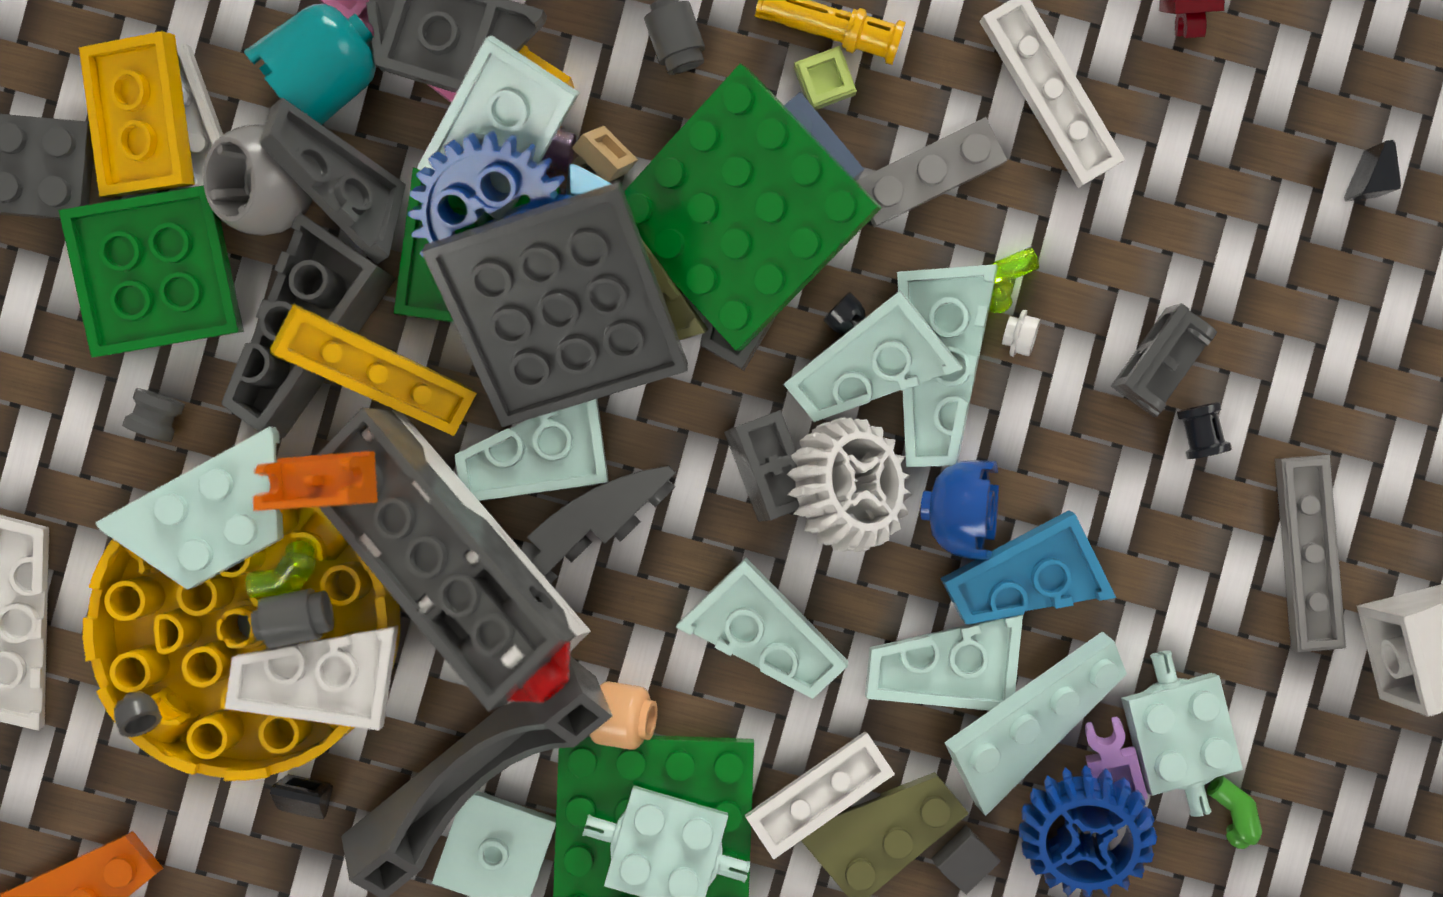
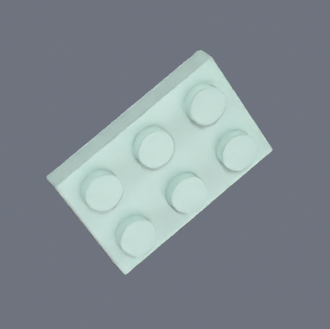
[417,35,580,220]

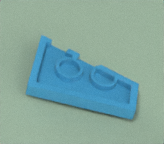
[940,510,1116,625]

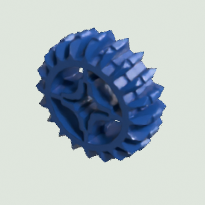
[1019,765,1157,897]

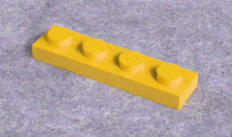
[270,304,477,436]

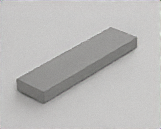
[1275,455,1346,652]

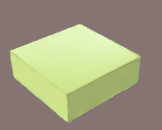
[793,46,857,110]

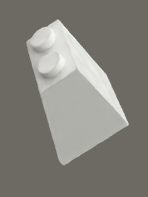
[1357,584,1443,716]

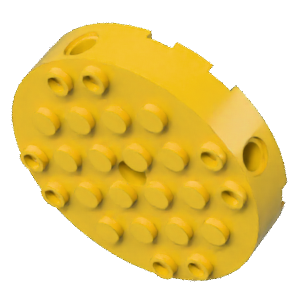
[83,507,401,781]

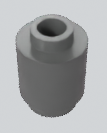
[644,0,705,75]
[251,588,334,649]

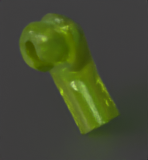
[989,247,1039,313]
[246,541,316,598]

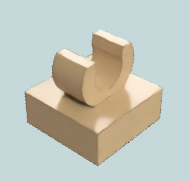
[572,126,638,182]

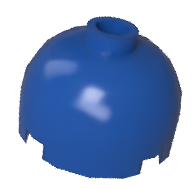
[921,460,999,560]

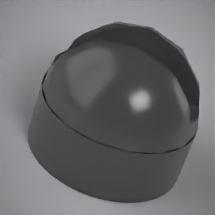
[114,691,162,737]

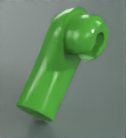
[1207,776,1263,849]

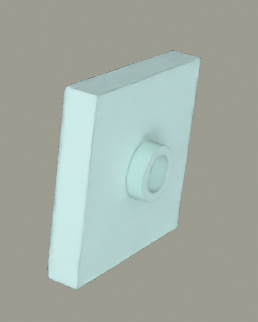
[432,791,556,897]

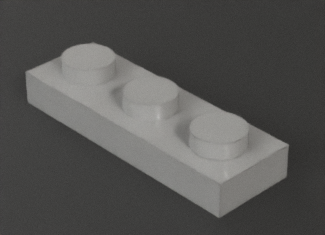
[857,117,1007,228]

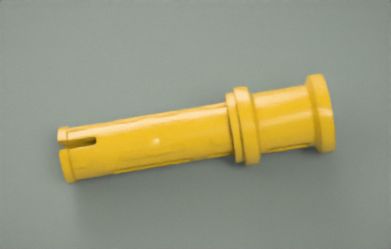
[755,0,906,65]

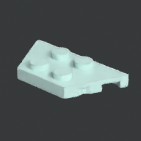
[95,427,284,589]

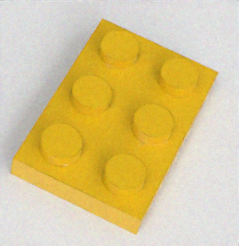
[79,31,195,198]

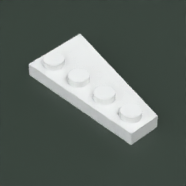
[0,515,49,731]

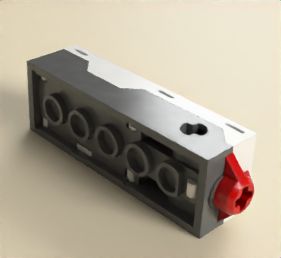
[318,408,591,711]

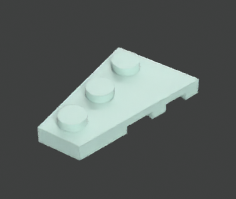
[455,399,609,501]
[676,558,848,699]
[865,615,1023,711]

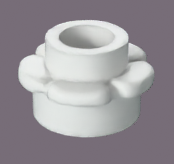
[1002,310,1040,357]

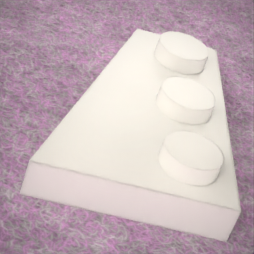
[225,626,398,730]

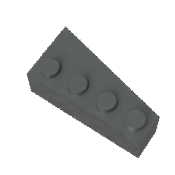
[221,213,396,438]

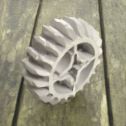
[787,417,912,552]

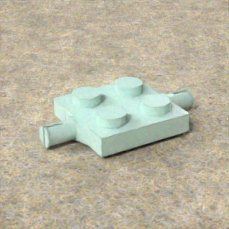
[1121,651,1243,817]
[582,785,750,897]

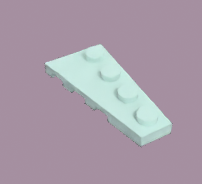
[897,264,998,467]
[944,632,1127,816]

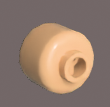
[590,681,658,750]

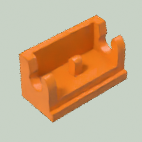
[253,451,378,511]

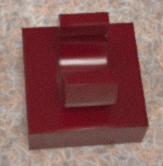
[1159,0,1225,38]

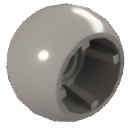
[203,125,313,236]

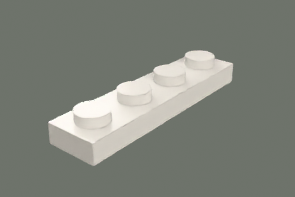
[980,0,1125,188]

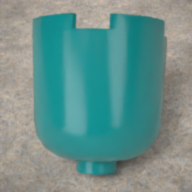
[244,4,376,125]

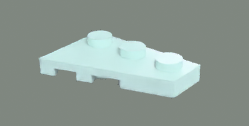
[784,290,962,422]

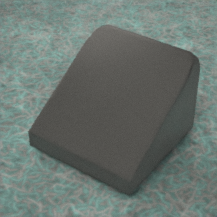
[932,825,1001,895]

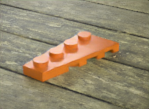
[0,831,163,897]

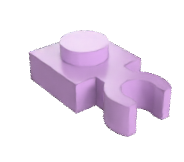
[1085,716,1148,800]

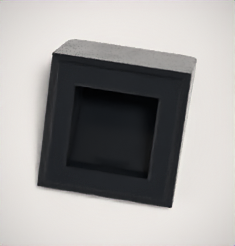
[1344,140,1401,202]
[270,774,333,819]

